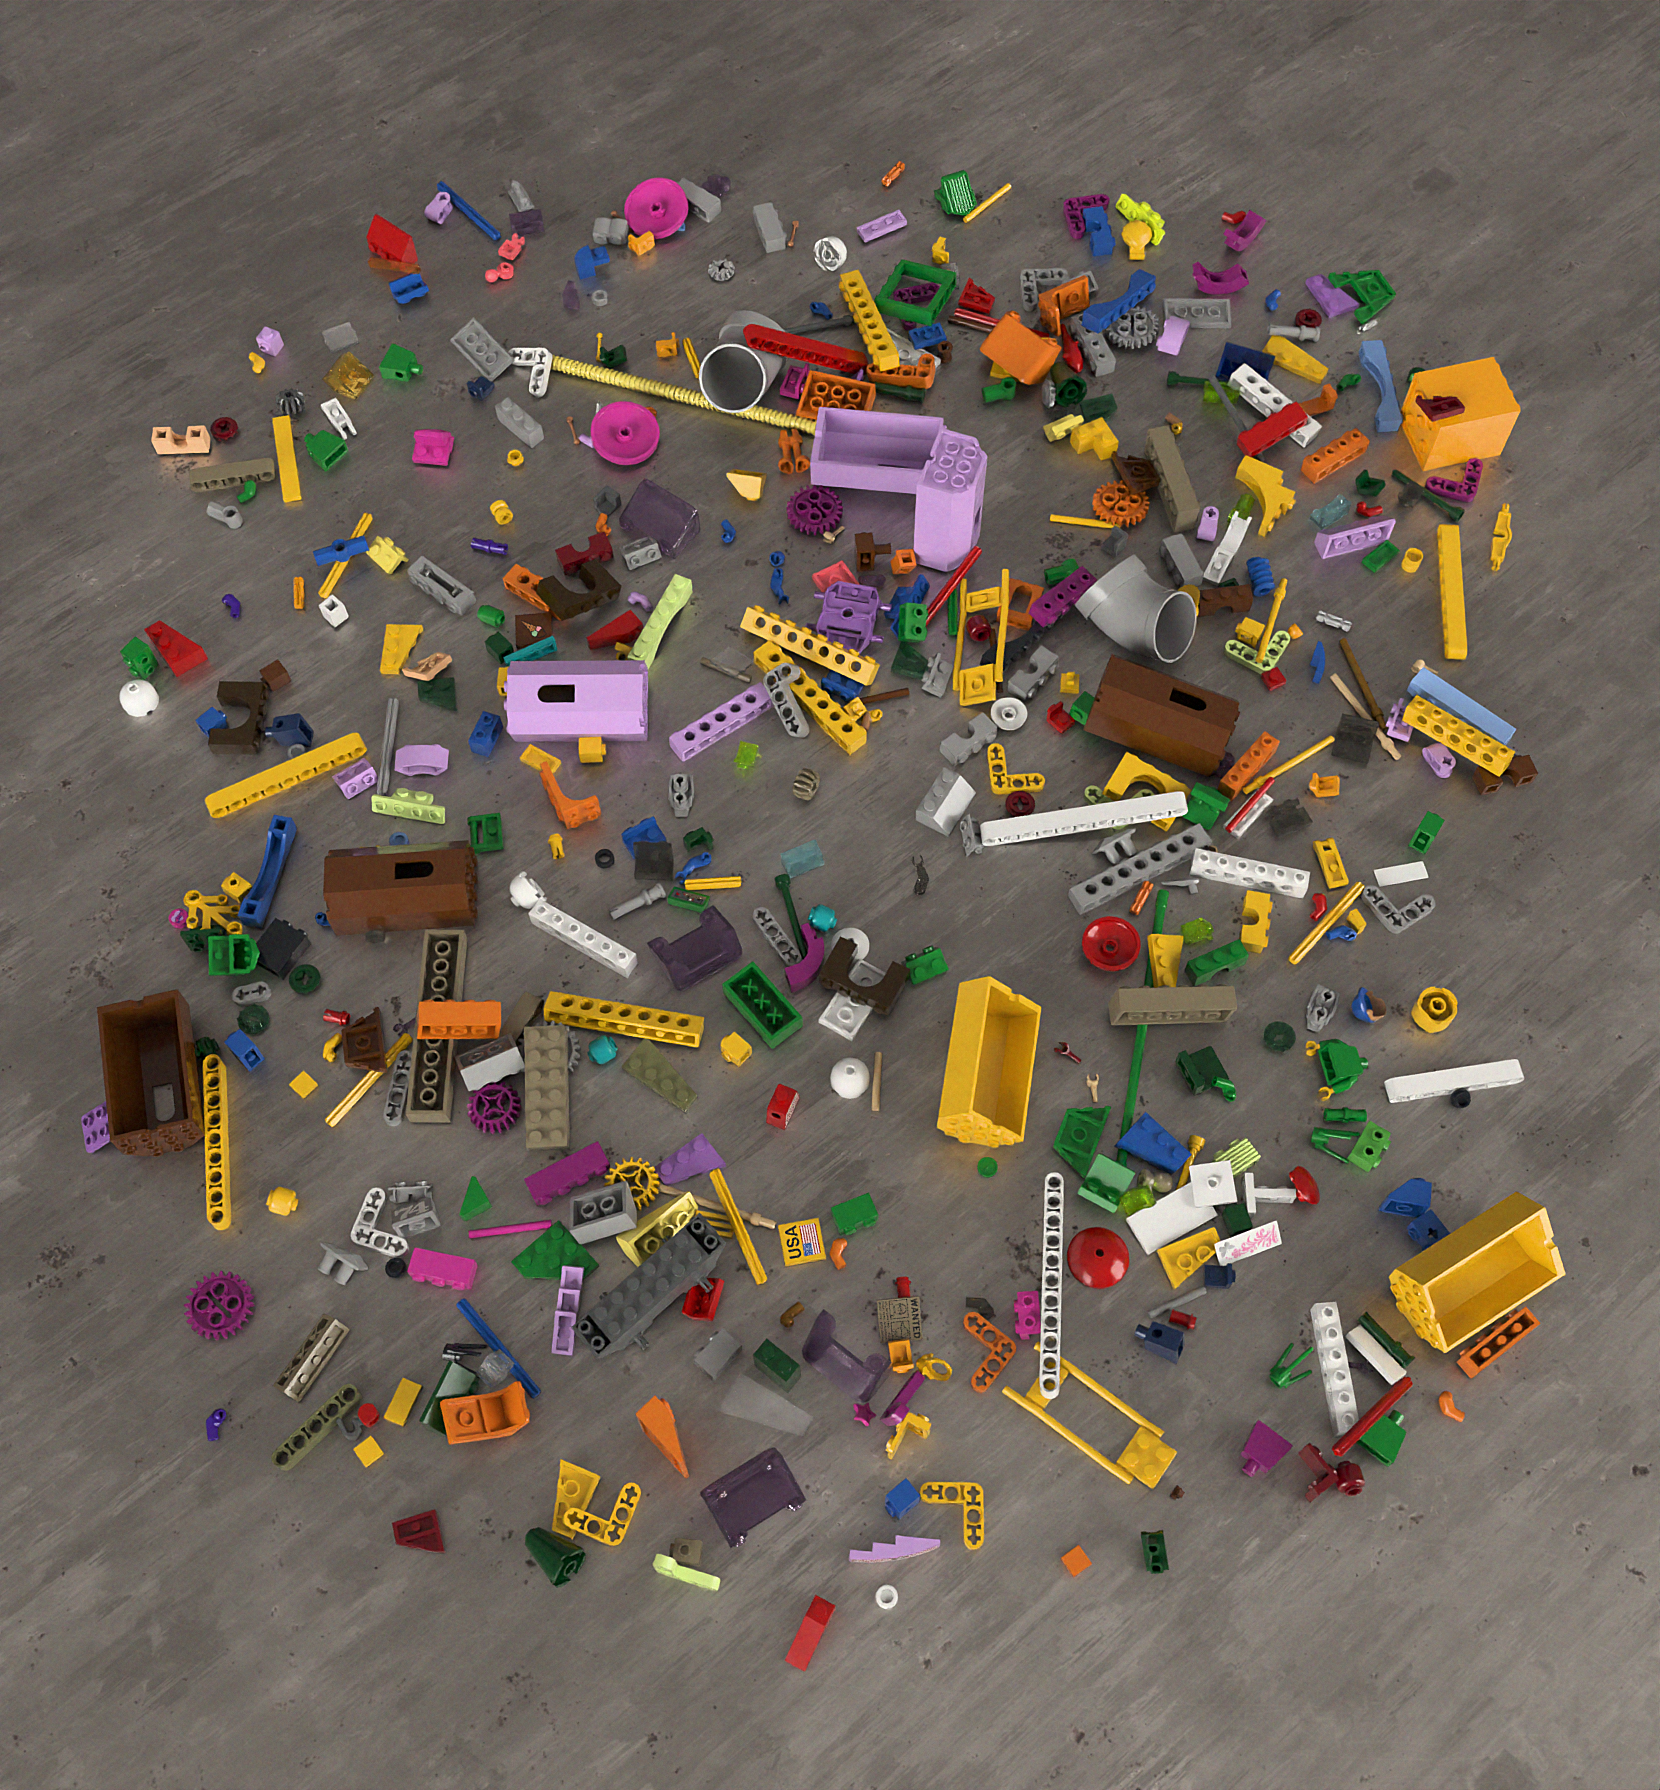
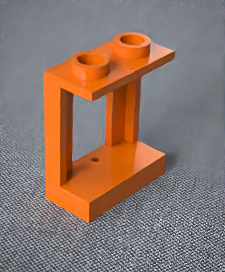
[996,578,1044,631]

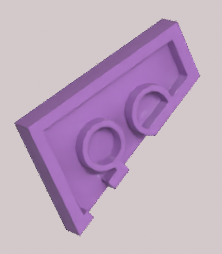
[654,1133,726,1186]

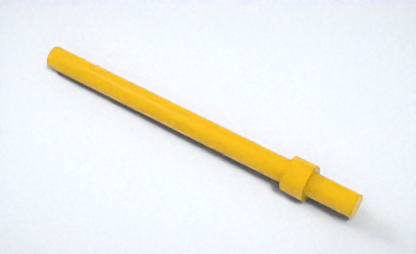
[1256,578,1287,663]
[1243,735,1335,794]

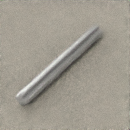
[376,698,399,796]

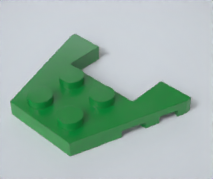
[1328,270,1396,325]

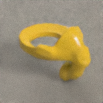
[916,1353,952,1381]

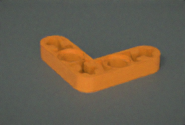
[963,1312,1016,1393]

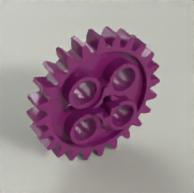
[787,485,843,535]
[184,1271,255,1340]

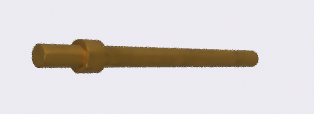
[1339,638,1388,731]

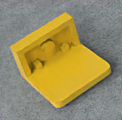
[886,1412,931,1460]

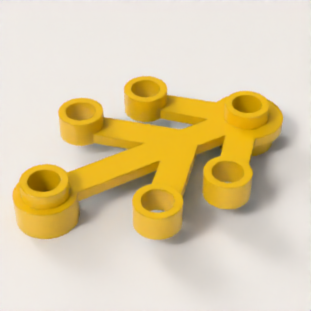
[183,890,243,936]

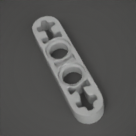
[753,907,802,967]
[383,1050,412,1126]

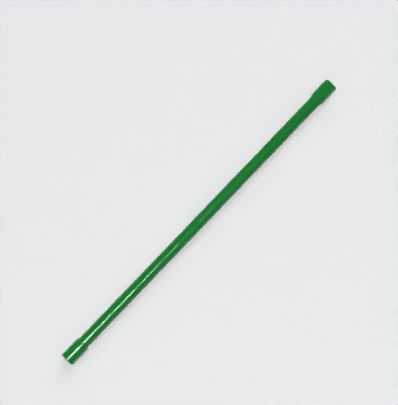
[1116,889,1169,1167]

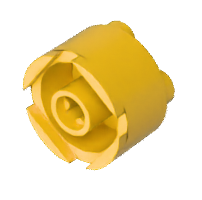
[1411,987,1458,1033]

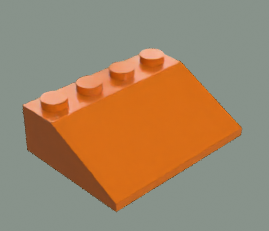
[796,370,876,420]
[635,1396,689,1479]

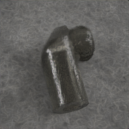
[966,1297,994,1319]

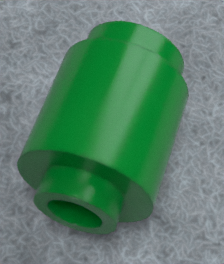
[477,605,505,627]

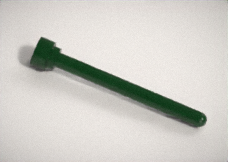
[1167,371,1231,388]
[1392,469,1465,522]
[774,874,808,959]

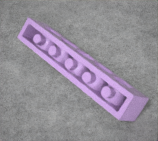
[669,682,773,762]

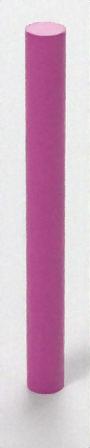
[469,1220,552,1239]

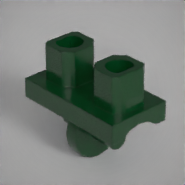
[1141,1530,1169,1574]

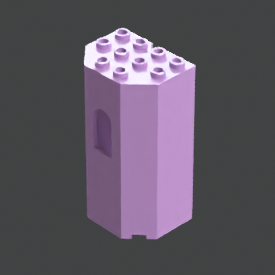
[810,407,947,494]
[914,428,987,572]
[504,660,648,742]

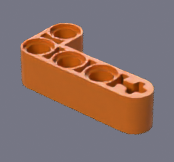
[866,353,936,389]

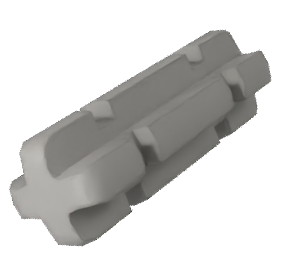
[1316,610,1352,631]

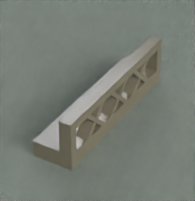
[273,1313,350,1402]

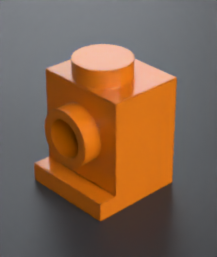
[890,549,917,575]

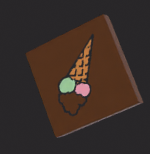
[515,612,552,649]

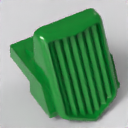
[934,170,977,216]
[1183,782,1230,830]
[208,934,260,976]

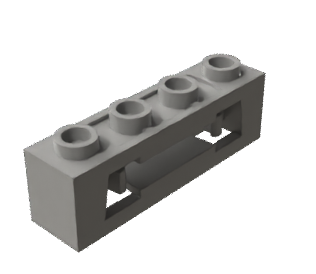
[407,556,476,616]

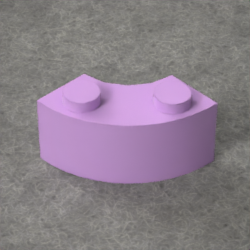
[1156,316,1191,356]
[395,744,449,776]

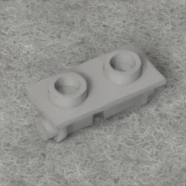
[508,180,534,213]
[960,814,984,856]
[388,1180,433,1203]

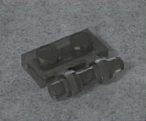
[1263,798,1313,838]

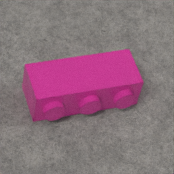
[407,1247,478,1291]

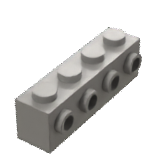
[1068,313,1116,377]

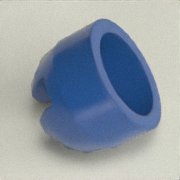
[769,551,785,566]

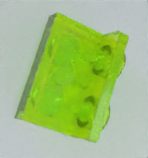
[1203,381,1240,404]

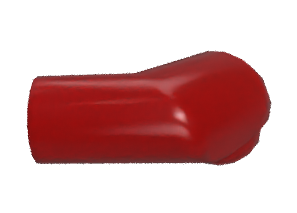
[1221,211,1246,225]
[1356,501,1383,517]
[1310,893,1327,921]

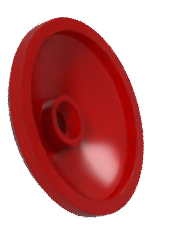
[1082,916,1141,971]
[1067,1227,1129,1289]

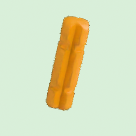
[293,577,304,609]

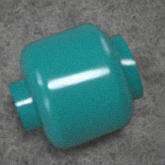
[807,904,837,932]
[587,1035,618,1065]

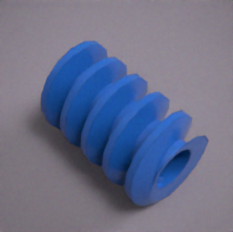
[1246,557,1275,597]

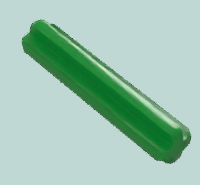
[947,588,958,636]

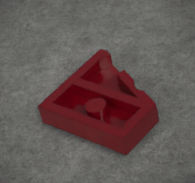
[1415,395,1465,422]
[392,1509,445,1553]

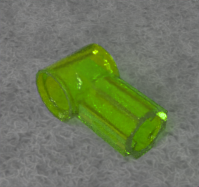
[1227,493,1255,523]

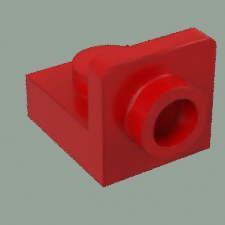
[1046,701,1075,735]

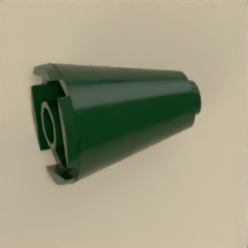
[1050,362,1087,407]
[525,1527,586,1588]

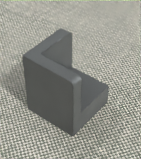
[593,486,622,517]
[1101,526,1128,558]

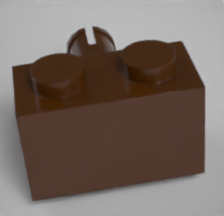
[855,532,891,572]

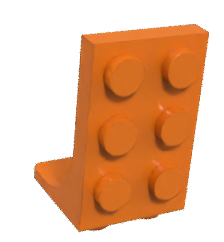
[1038,275,1090,337]
[539,761,601,829]
[440,1381,530,1445]

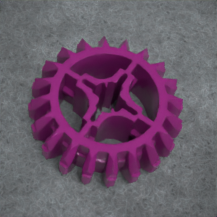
[467,1081,522,1135]

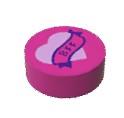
[169,908,188,929]

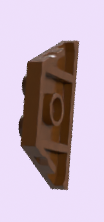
[1111,451,1160,494]
[341,1006,388,1073]

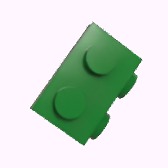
[901,945,949,985]

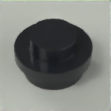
[1450,1088,1471,1108]
[385,1257,407,1279]

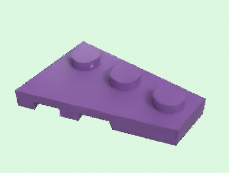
[1306,274,1359,318]

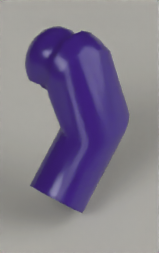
[222,594,240,618]
[206,1408,226,1441]

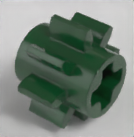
[194,1037,220,1060]

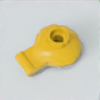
[1121,220,1152,260]

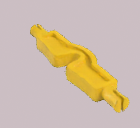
[1490,503,1512,571]

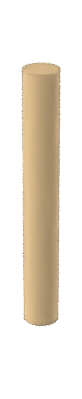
[871,1052,882,1111]

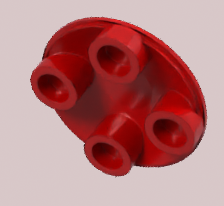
[1289,1166,1320,1205]

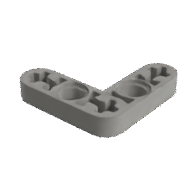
[1020,268,1068,311]
[1361,885,1436,934]

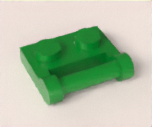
[467,813,504,854]

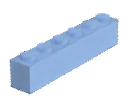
[1407,667,1516,745]

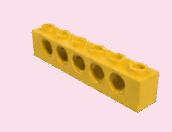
[1402,695,1515,777]

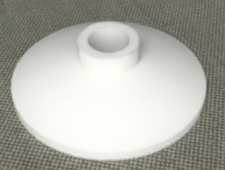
[990,697,1027,730]
[831,928,869,964]

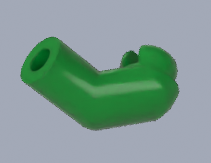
[1336,374,1361,391]
[236,480,256,503]
[1212,1076,1237,1102]

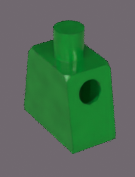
[379,343,423,381]
[304,430,348,472]
[1356,1410,1406,1467]

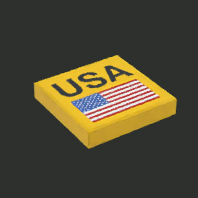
[778,1218,826,1267]

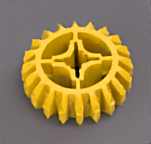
[604,1157,660,1211]

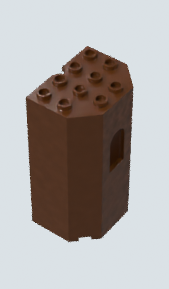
[1083,654,1240,777]
[323,840,478,936]
[97,989,205,1157]

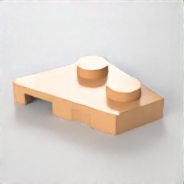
[402,652,452,681]

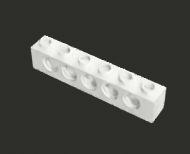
[1227,363,1322,448]
[1189,848,1310,899]
[529,899,638,978]
[1310,1302,1359,1437]

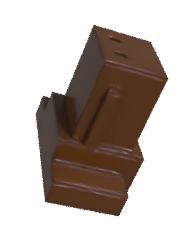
[1170,1485,1185,1500]

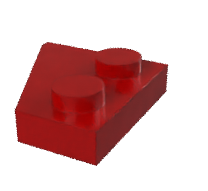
[958,278,995,314]

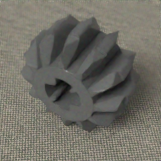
[275,388,305,415]

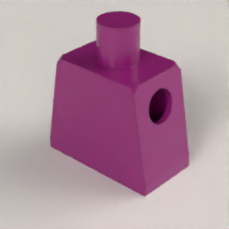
[1241,1419,1293,1477]

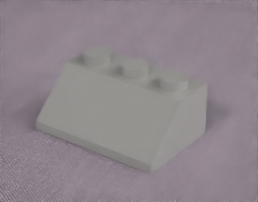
[916,767,976,837]
[455,1033,525,1091]
[569,1181,637,1245]

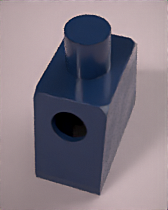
[265,713,314,747]
[1134,1321,1185,1364]

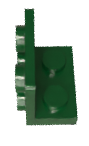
[180,925,228,952]
[1175,1046,1229,1096]

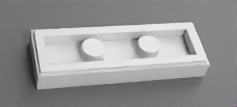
[1223,792,1274,839]
[1345,1325,1407,1385]

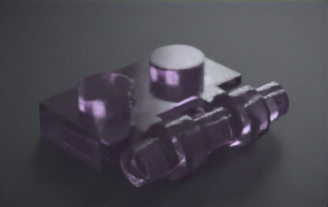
[509,209,545,237]

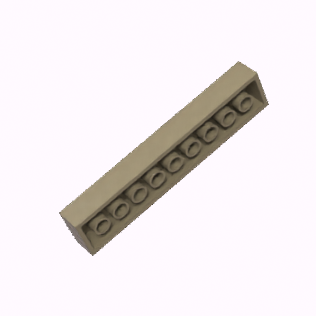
[406,930,468,1123]

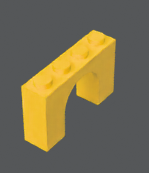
[1101,752,1191,832]

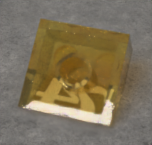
[322,351,374,400]

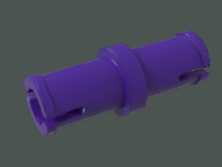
[471,537,508,555]

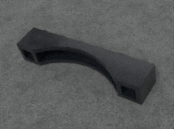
[980,614,1064,674]

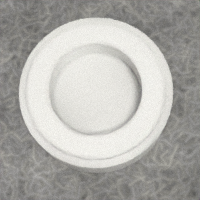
[876,1585,898,1609]

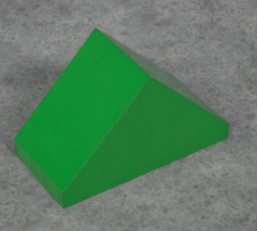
[459,1176,492,1222]

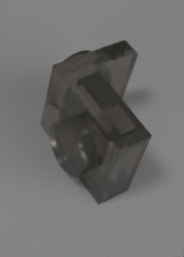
[1398,480,1425,508]

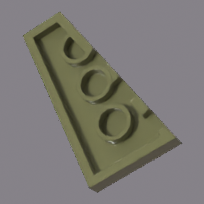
[622,1038,697,1112]

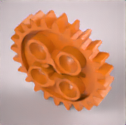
[1092,480,1150,527]

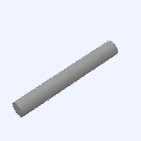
[1147,1286,1207,1319]

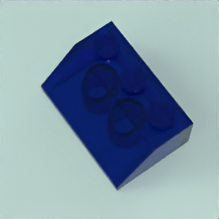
[1216,341,1276,381]

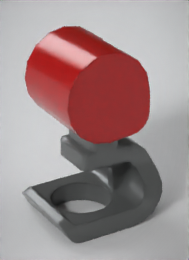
[336,1403,380,1441]

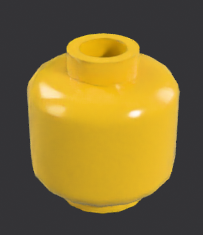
[266,1186,299,1216]

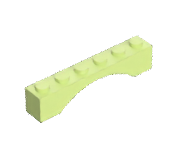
[627,574,693,669]

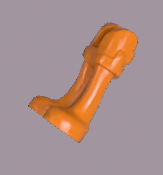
[778,428,810,474]

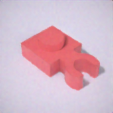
[498,233,525,261]

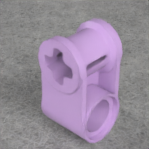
[424,192,453,224]
[1196,506,1219,541]
[1422,742,1456,778]

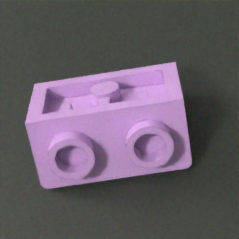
[332,758,378,799]

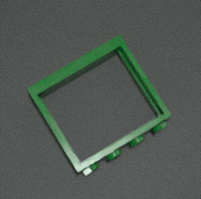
[874,259,956,326]

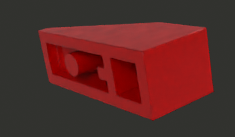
[586,609,644,650]
[785,1595,836,1672]

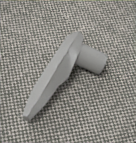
[1162,878,1199,894]

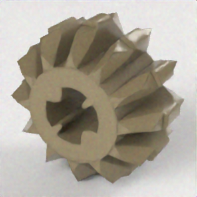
[792,768,820,801]

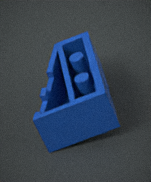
[1114,1112,1192,1175]

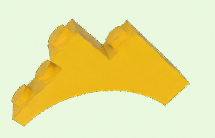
[1235,455,1296,537]

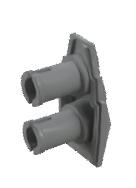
[668,774,694,817]
[1092,829,1139,866]
[1306,984,1341,1033]
[318,1243,368,1285]

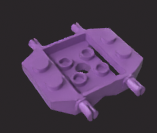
[805,581,892,654]

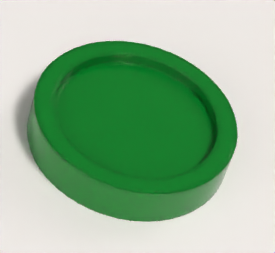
[977,1157,998,1178]

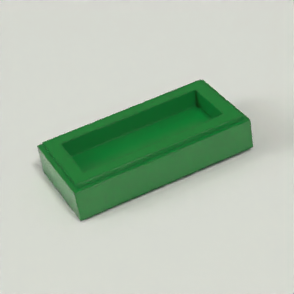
[1362,540,1400,573]

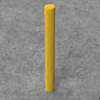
[963,183,1011,223]
[1050,514,1120,529]

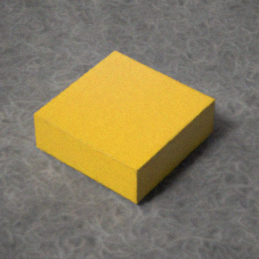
[1346,909,1367,935]
[289,1070,318,1099]
[353,1436,384,1468]

